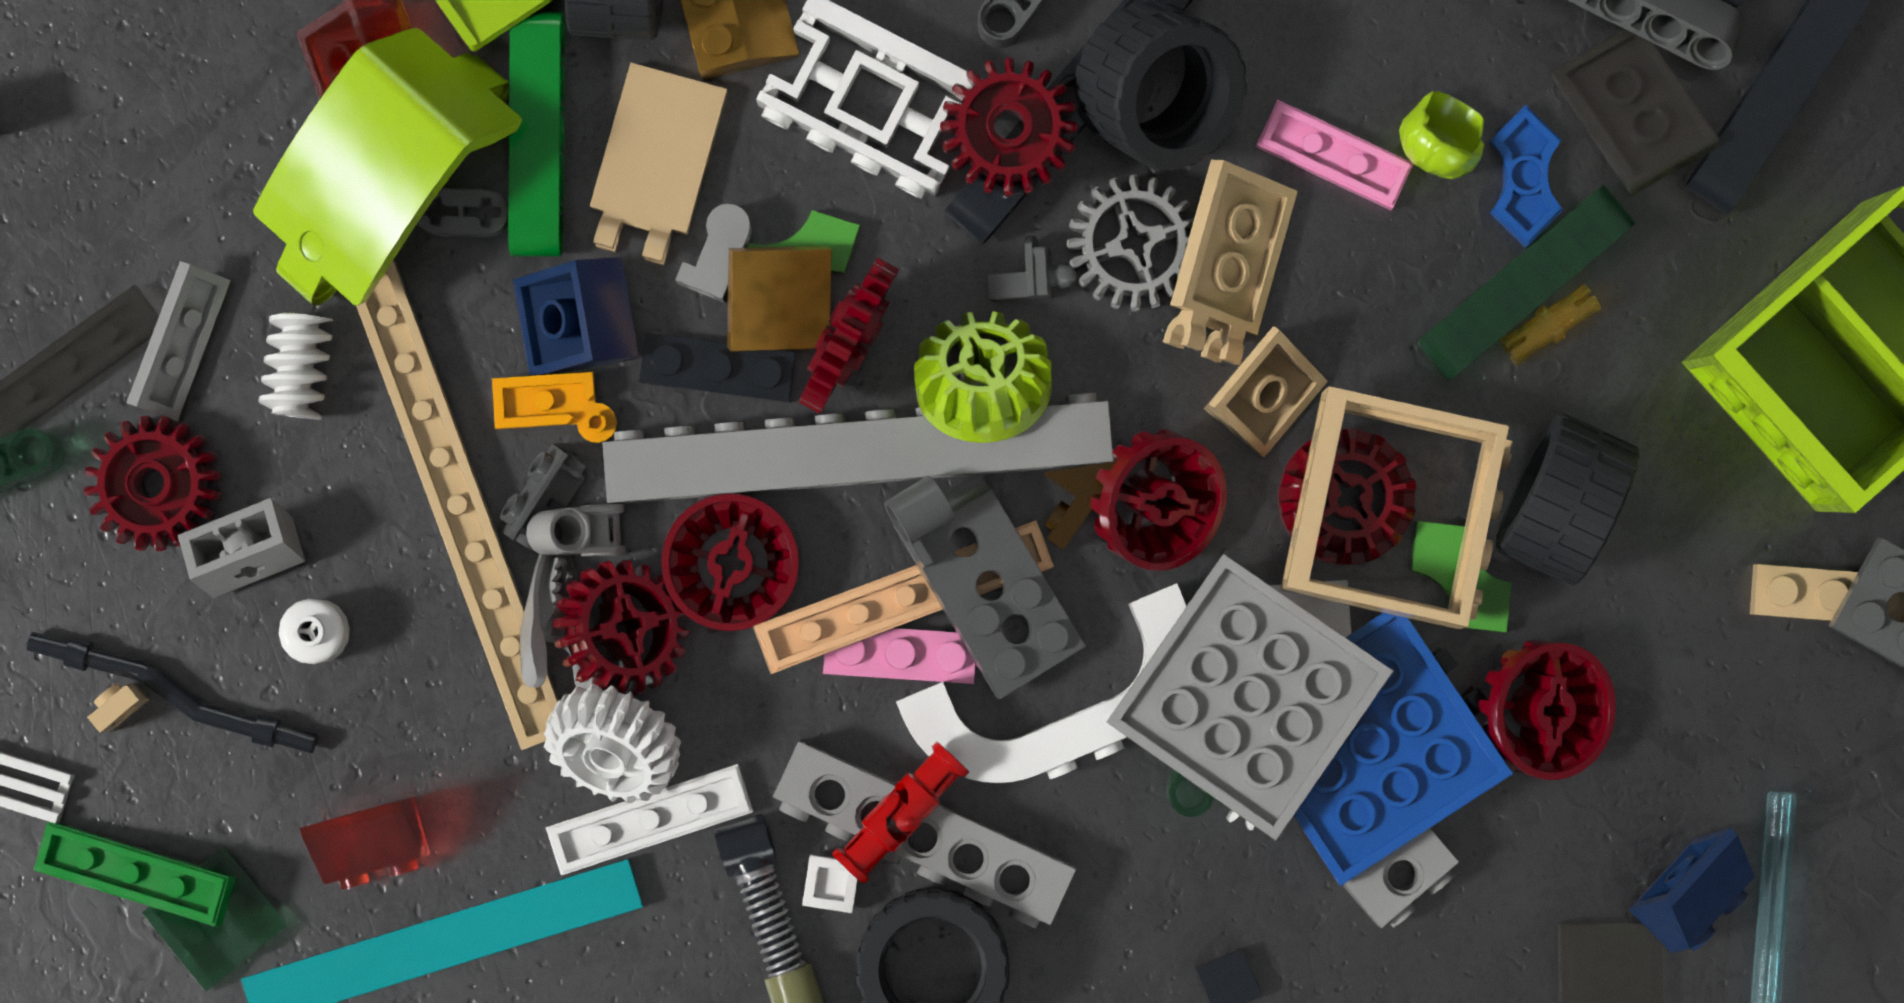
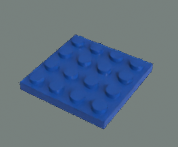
[1293,613,1513,887]

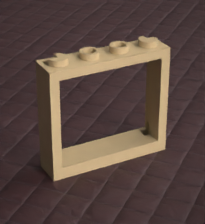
[1280,386,1512,629]

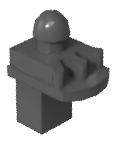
[987,236,1077,302]

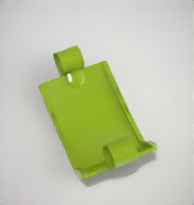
[253,28,522,306]

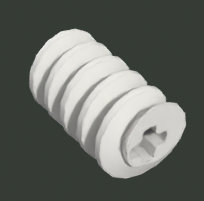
[258,312,333,420]

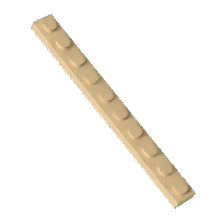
[356,260,559,750]

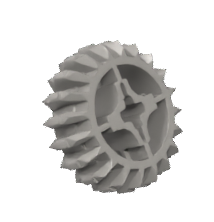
[1066,175,1194,312]

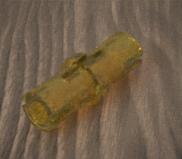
[1499,283,1601,366]

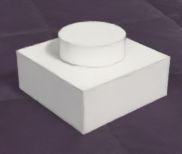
[802,854,858,913]

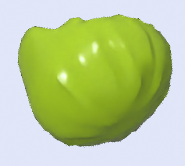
[1399,90,1484,179]

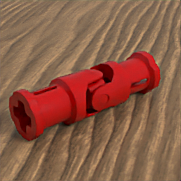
[832,741,970,884]

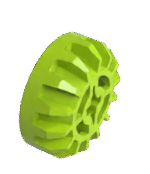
[914,311,1052,443]

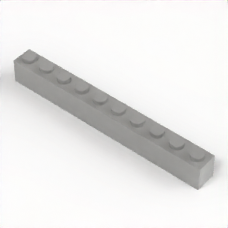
[602,393,1113,504]

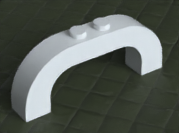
[896,583,1187,783]

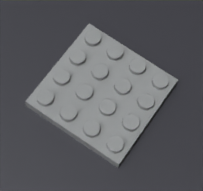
[1106,554,1393,841]

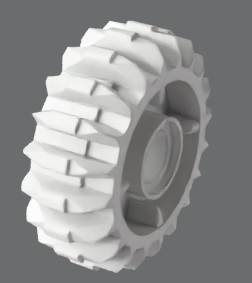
[544,684,681,804]

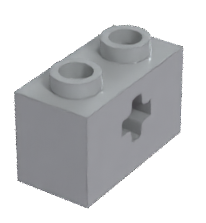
[178,498,306,598]

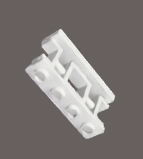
[756,0,983,199]

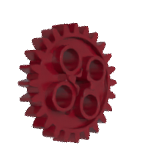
[799,257,899,414]

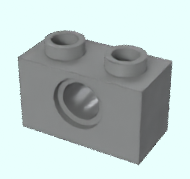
[1343,829,1459,928]

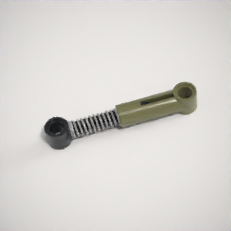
[714,814,824,1003]

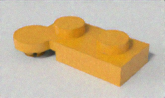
[492,372,618,443]

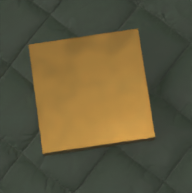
[727,246,831,351]

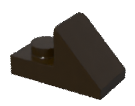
[1043,461,1116,551]

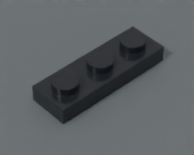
[639,332,796,403]

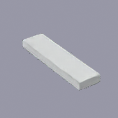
[545,764,754,876]

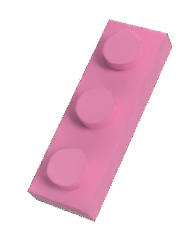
[823,628,975,684]

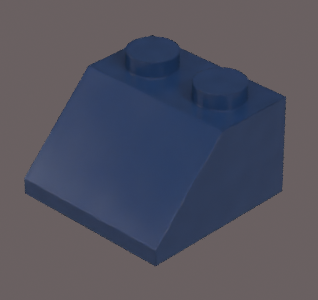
[513,257,639,376]
[1629,827,1755,953]

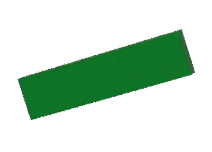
[34,821,236,927]

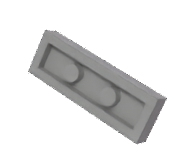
[126,261,231,421]

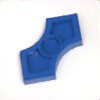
[1488,105,1563,248]

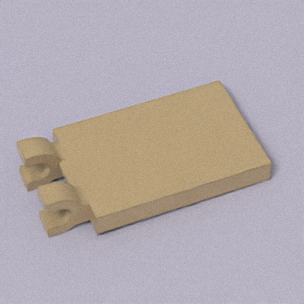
[590,62,728,266]
[1163,159,1298,365]

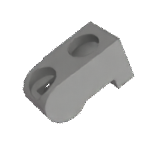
[675,204,752,303]

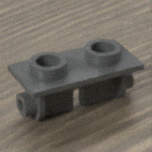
[498,444,587,551]

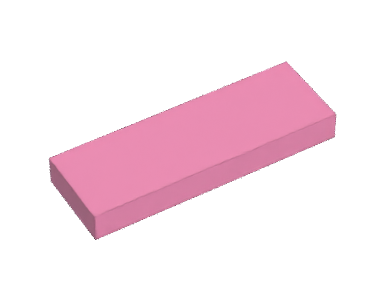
[1255,100,1413,211]

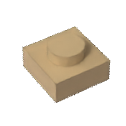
[87,683,150,733]

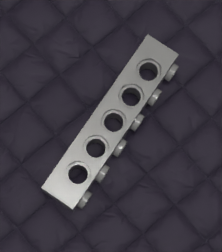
[773,740,1076,928]

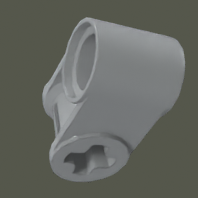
[526,504,627,557]

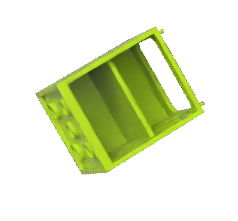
[1681,186,1904,513]

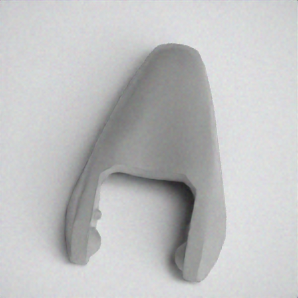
[520,539,608,690]

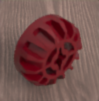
[1278,428,1417,565]
[1091,429,1227,571]
[661,494,800,631]
[1478,640,1616,780]

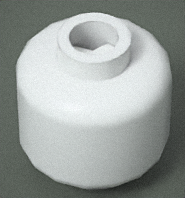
[279,598,350,664]

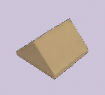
[1204,326,1328,458]

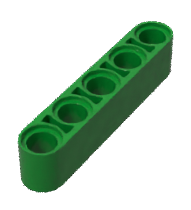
[508,12,565,257]

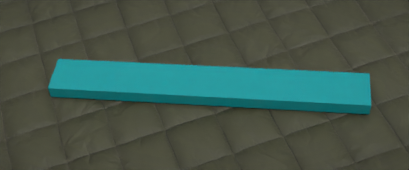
[241,858,644,1003]

